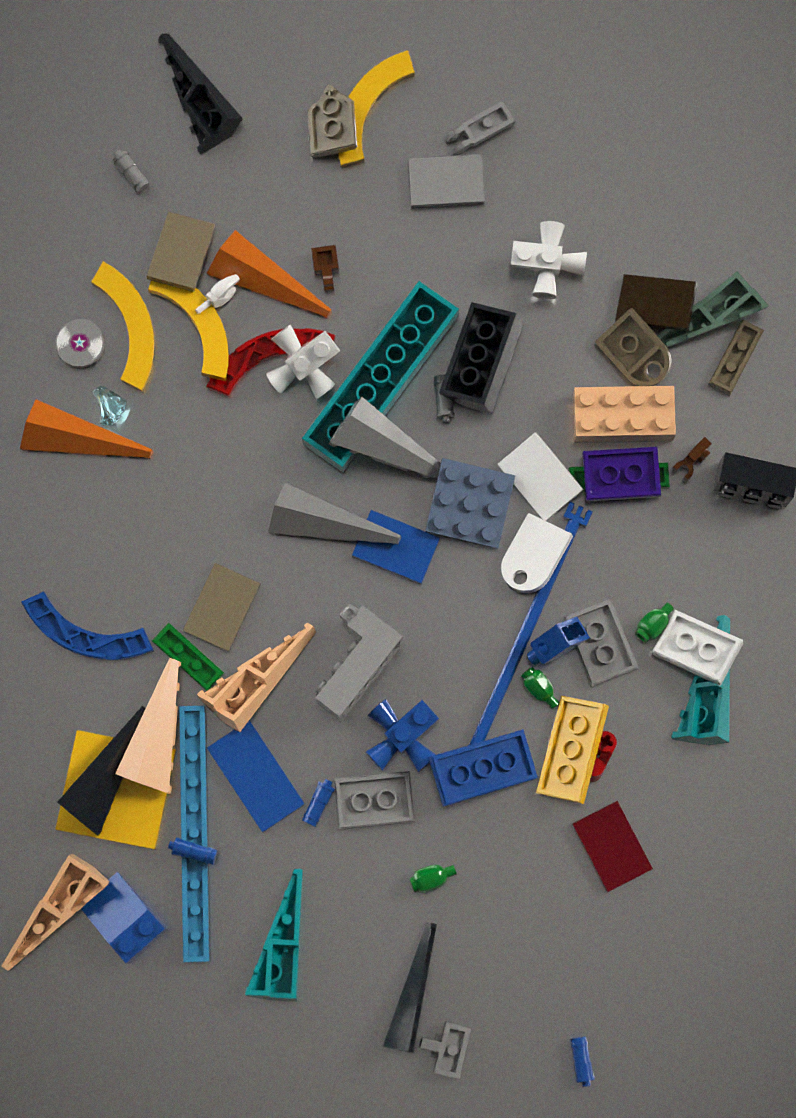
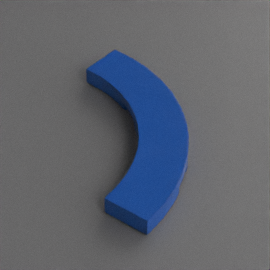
[21,591,154,660]

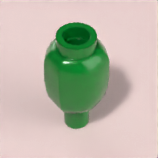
[635,603,674,643]
[521,666,559,709]
[409,865,457,893]

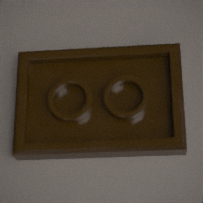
[615,274,697,331]

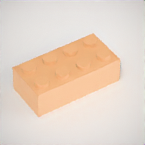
[573,386,676,442]

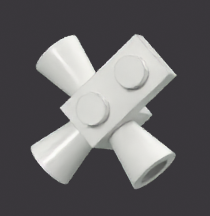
[511,221,587,299]
[267,324,340,399]

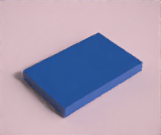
[352,510,440,584]

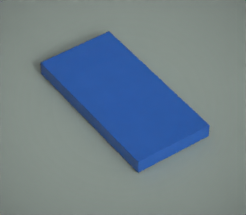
[207,720,305,832]
[428,729,538,806]

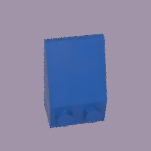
[81,872,168,964]

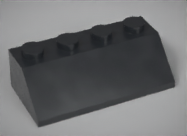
[439,302,524,414]

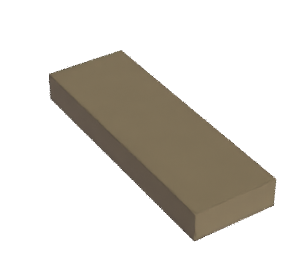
[708,319,764,396]

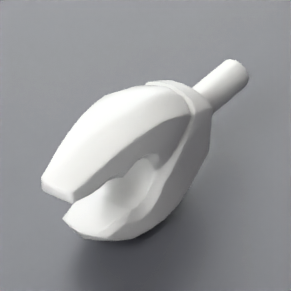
[195,274,240,314]

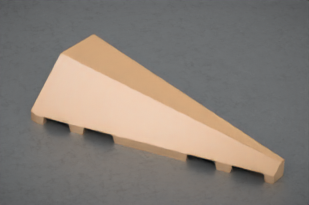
[197,623,316,732]
[115,658,181,794]
[1,854,110,971]

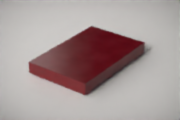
[572,801,653,892]

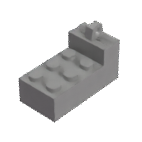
[315,604,403,722]

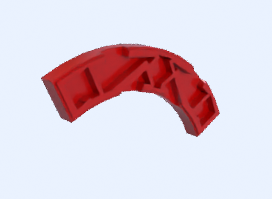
[206,328,336,398]

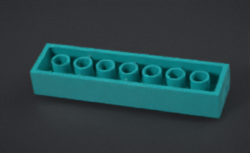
[302,281,459,473]

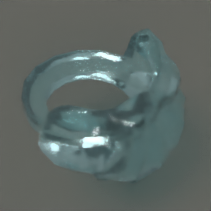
[93,386,127,425]

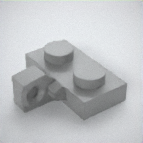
[419,1022,471,1079]

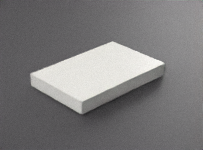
[498,432,584,521]
[652,610,743,686]

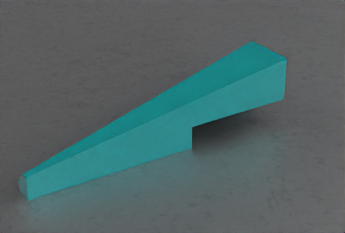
[672,615,730,746]
[245,869,303,1002]

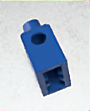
[527,617,590,665]

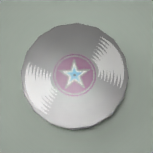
[55,319,105,368]

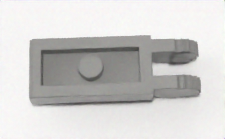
[445,101,515,155]

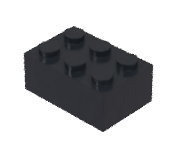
[713,452,796,509]

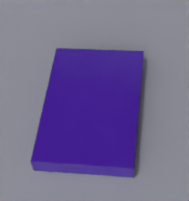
[582,446,661,502]

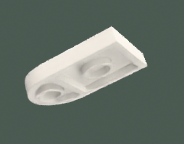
[501,513,573,593]

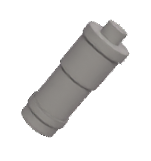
[112,150,149,193]
[434,375,455,422]

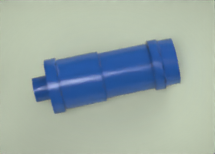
[302,779,335,827]
[168,837,218,865]
[571,1037,595,1087]

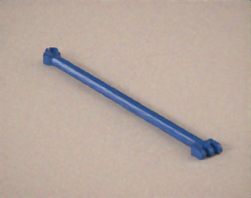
[469,502,593,745]

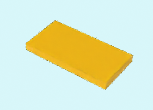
[536,696,609,804]

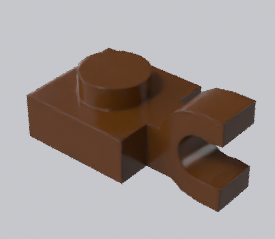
[311,245,339,292]
[672,437,712,482]

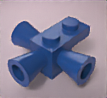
[366,699,439,773]

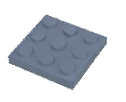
[425,458,515,548]

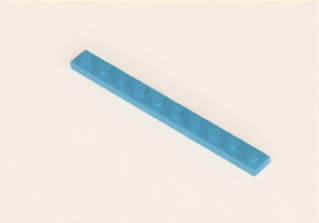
[179,706,210,962]

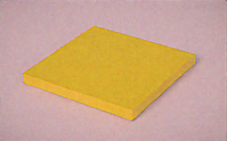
[55,730,177,850]

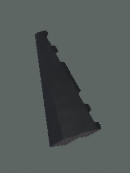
[158,33,243,153]
[57,706,146,836]
[383,922,437,1053]

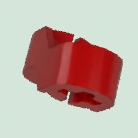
[590,731,617,782]

